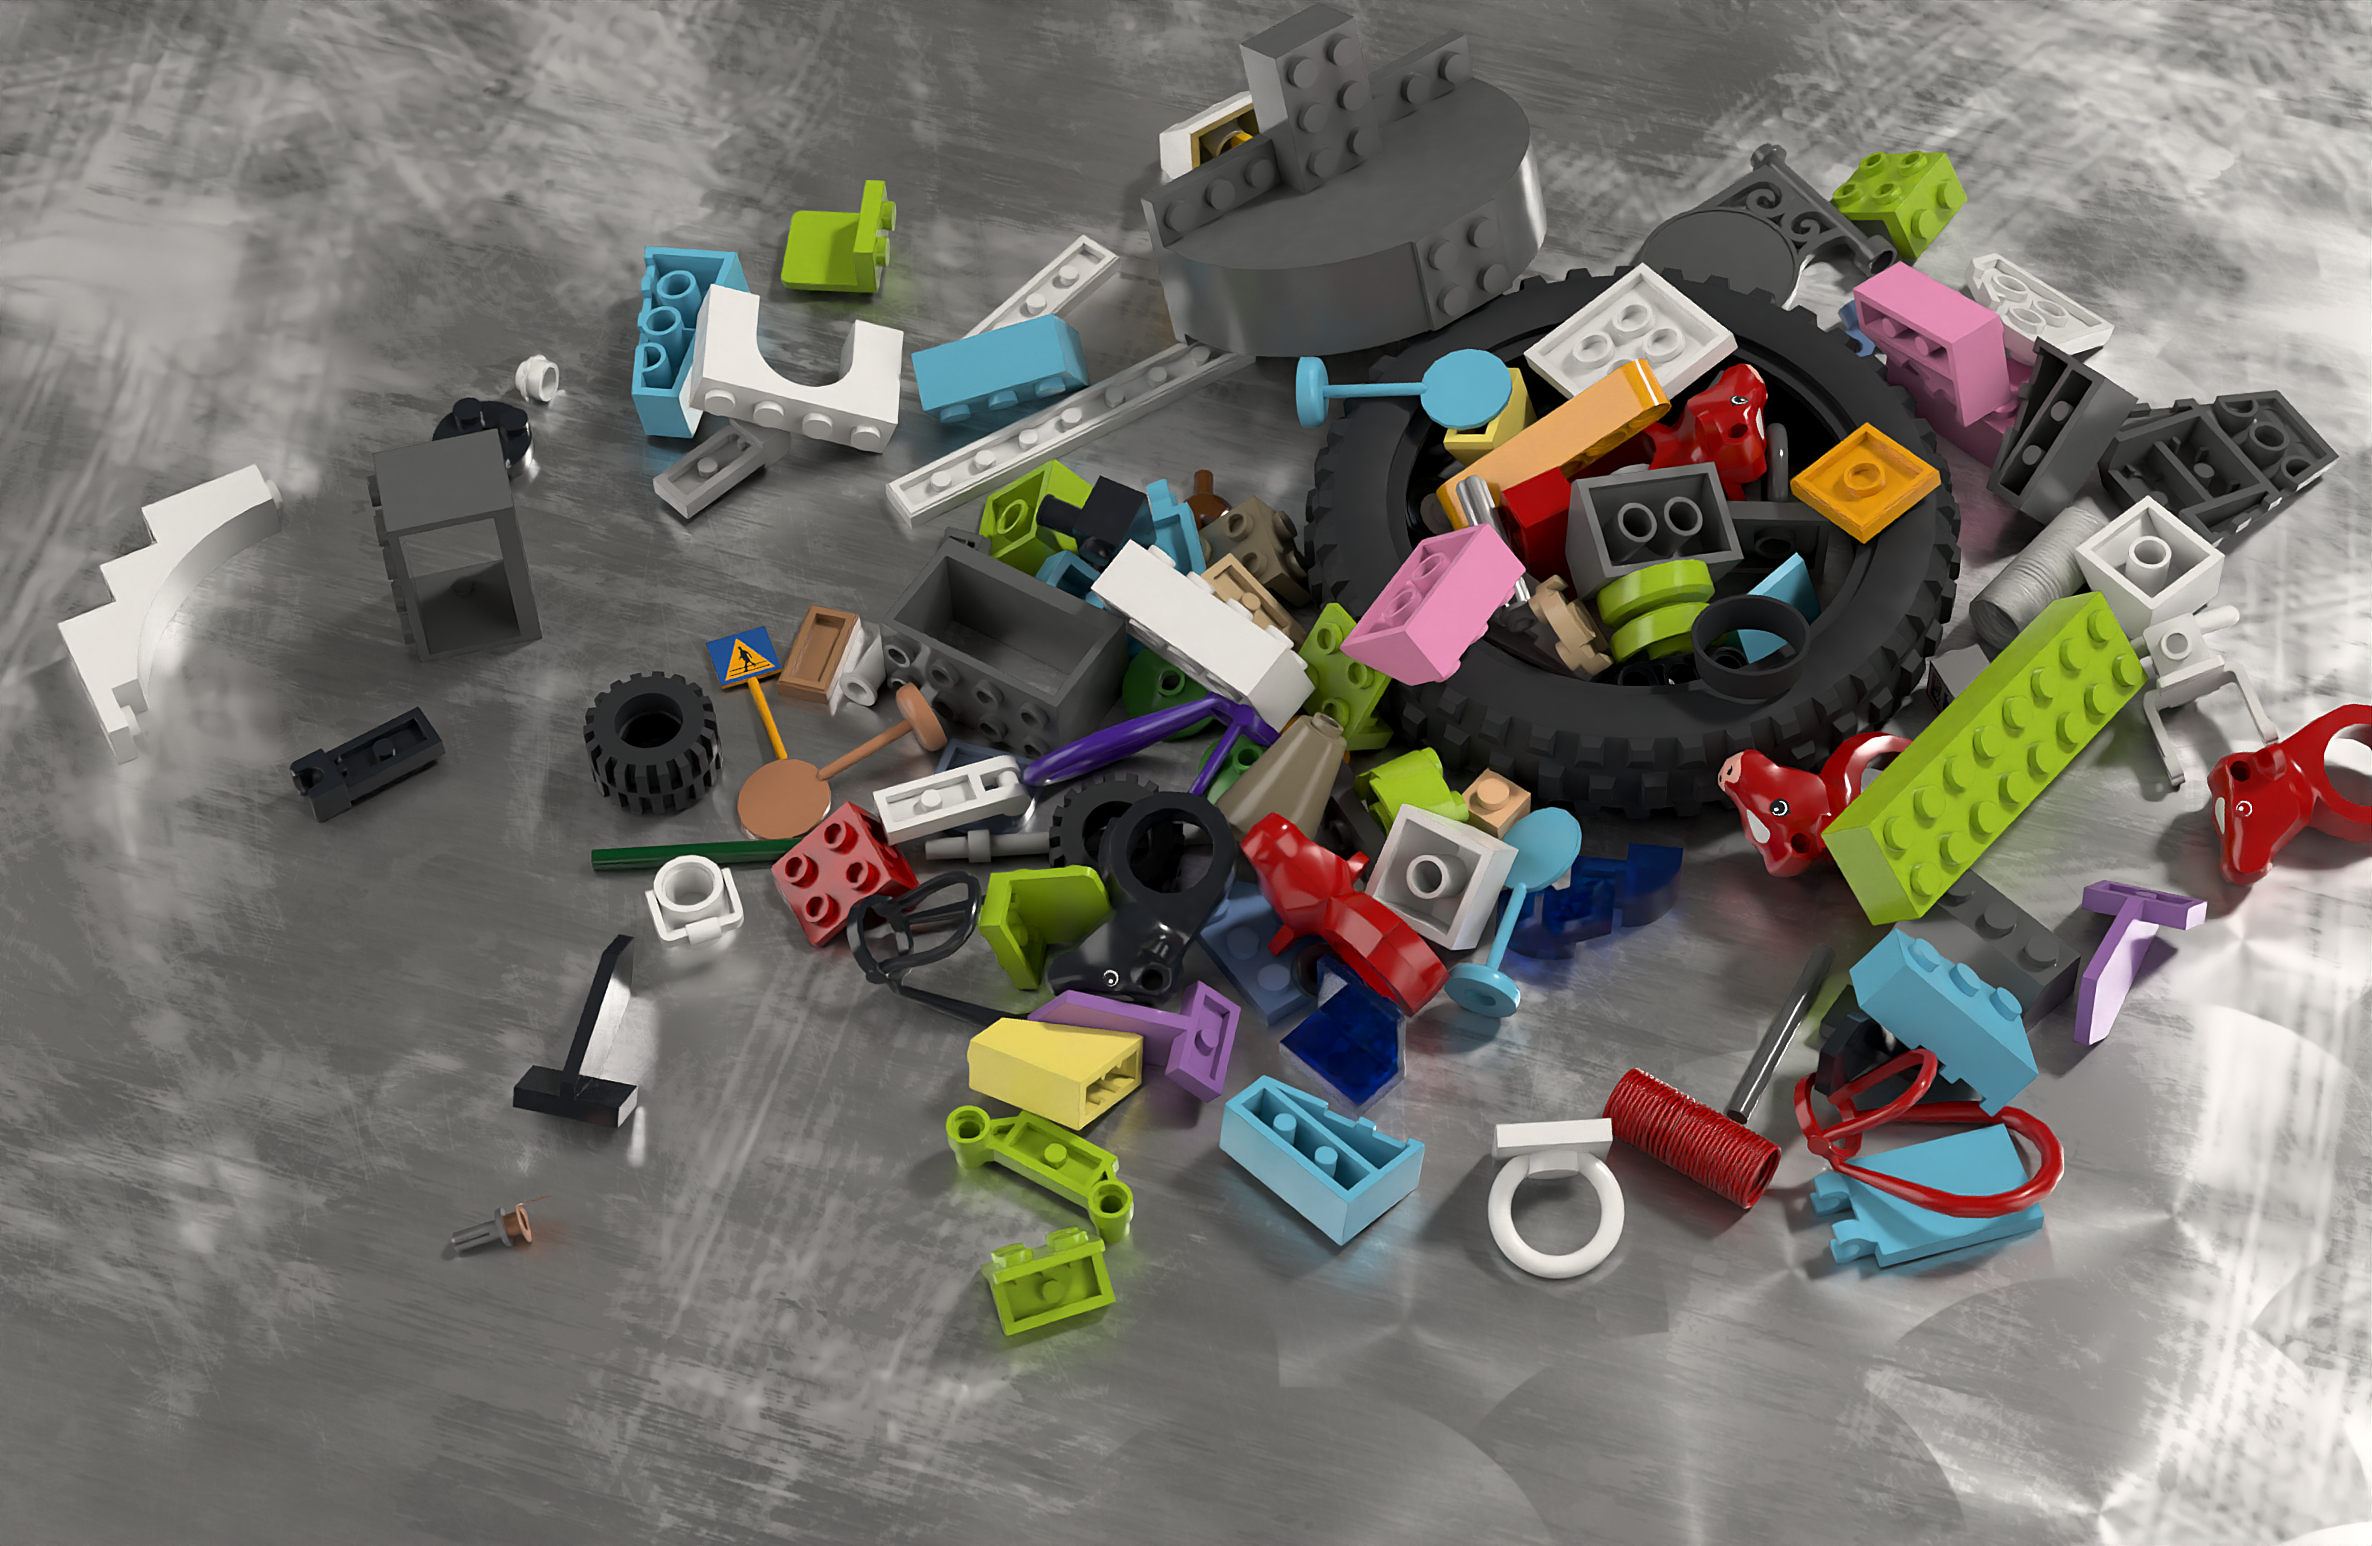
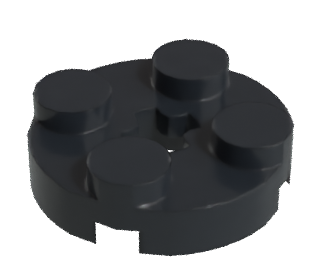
[432,397,535,481]

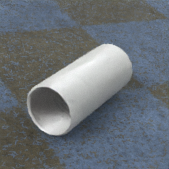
[1969,507,2105,650]

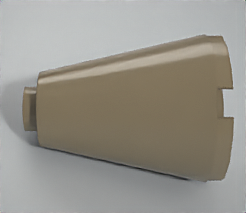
[1214,712,1347,843]

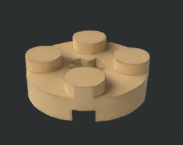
[1528,575,1614,676]

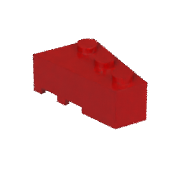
[1498,466,1578,603]

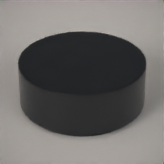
[1291,943,1349,999]

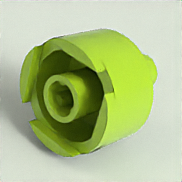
[1353,747,1469,839]

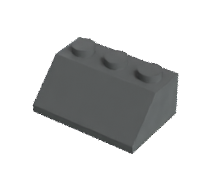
[1565,462,1744,601]
[1891,868,2081,1034]

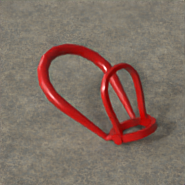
[1793,1049,2064,1219]

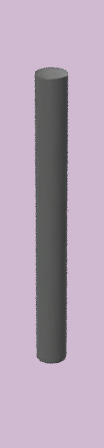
[1726,944,1836,1125]

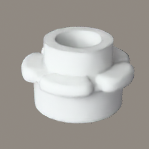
[515,355,559,403]

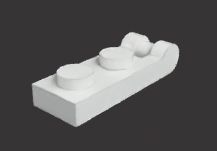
[872,755,1032,846]

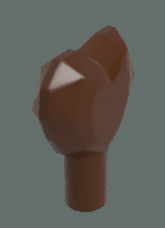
[1183,470,1233,531]

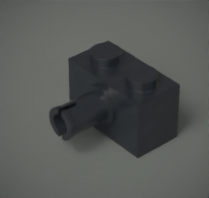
[1036,475,1157,574]

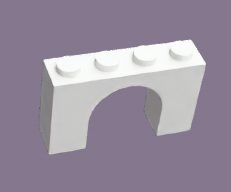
[689,284,903,454]

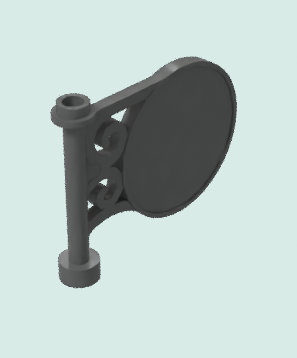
[1636,143,1897,310]

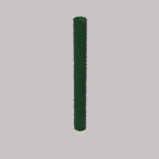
[591,837,805,871]

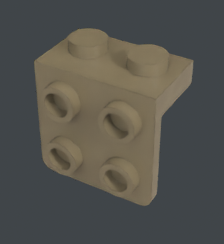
[1198,495,1312,608]

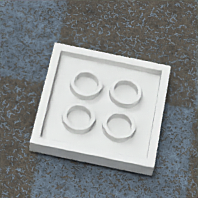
[1524,263,1738,400]

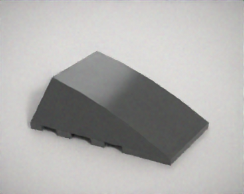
[2097,390,2340,547]

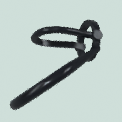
[847,870,1032,1029]

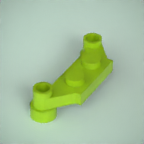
[946,1105,1134,1243]

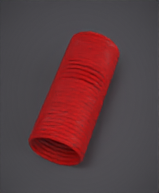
[1601,1067,1781,1209]

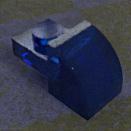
[1569,843,1683,927]
[1494,877,1615,960]

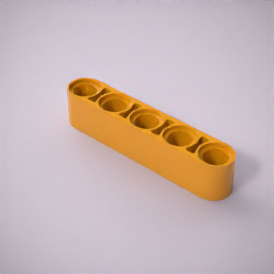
[1436,359,1672,531]

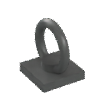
[1726,423,1831,575]

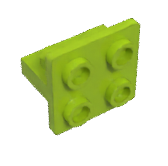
[980,1226,1116,1336]

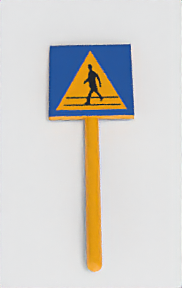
[705,626,787,760]

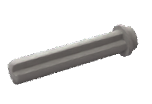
[1456,475,1539,632]

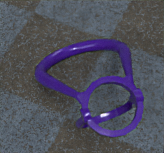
[1023,691,1281,823]

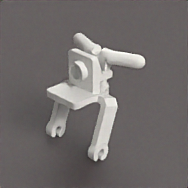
[2129,605,2279,787]

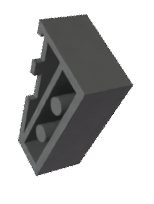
[1986,336,2138,526]

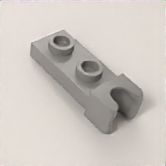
[653,417,791,519]

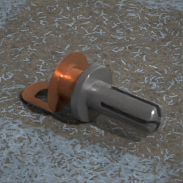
[452,1194,551,1252]

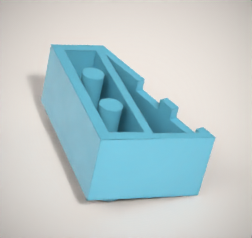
[911,313,1091,423]
[1849,928,2039,1117]
[1219,1075,1425,1246]

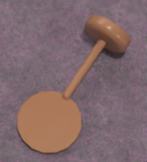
[737,682,948,840]

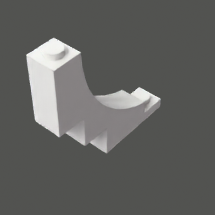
[58,464,284,765]

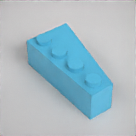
[631,246,750,438]

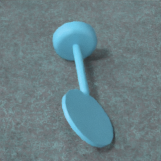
[1296,349,1512,430]
[1444,807,1582,1018]

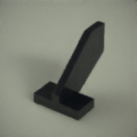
[512,934,638,1128]
[1814,984,1926,1097]

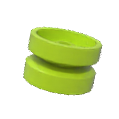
[1595,559,1729,670]

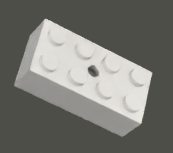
[1091,539,1315,733]

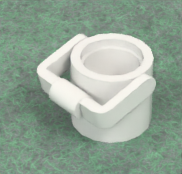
[645,855,744,950]

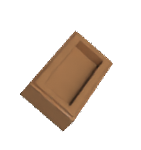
[777,604,861,705]

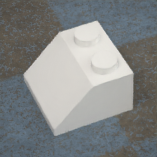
[1159,90,1260,180]
[2074,495,2225,640]
[1364,804,1518,950]

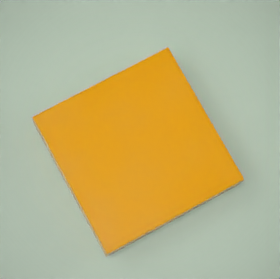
[1790,422,1941,544]

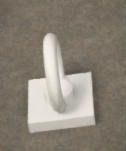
[1488,1118,1625,1278]

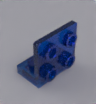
[1279,954,1405,1118]

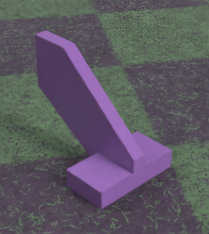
[2073,880,2207,1045]
[1027,980,1241,1103]

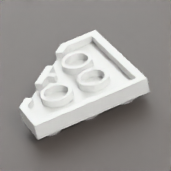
[1964,253,2115,366]

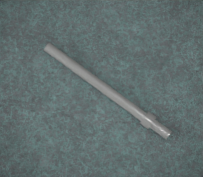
[925,824,1239,863]

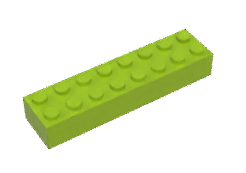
[1820,590,2149,925]

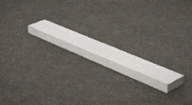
[885,341,1256,529]

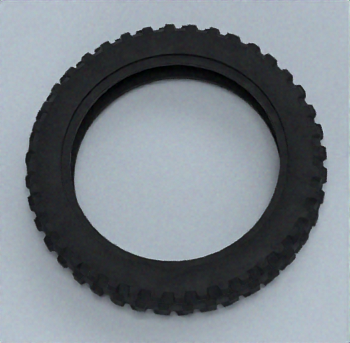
[1304,266,1961,819]

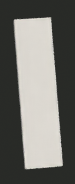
[962,234,1121,339]

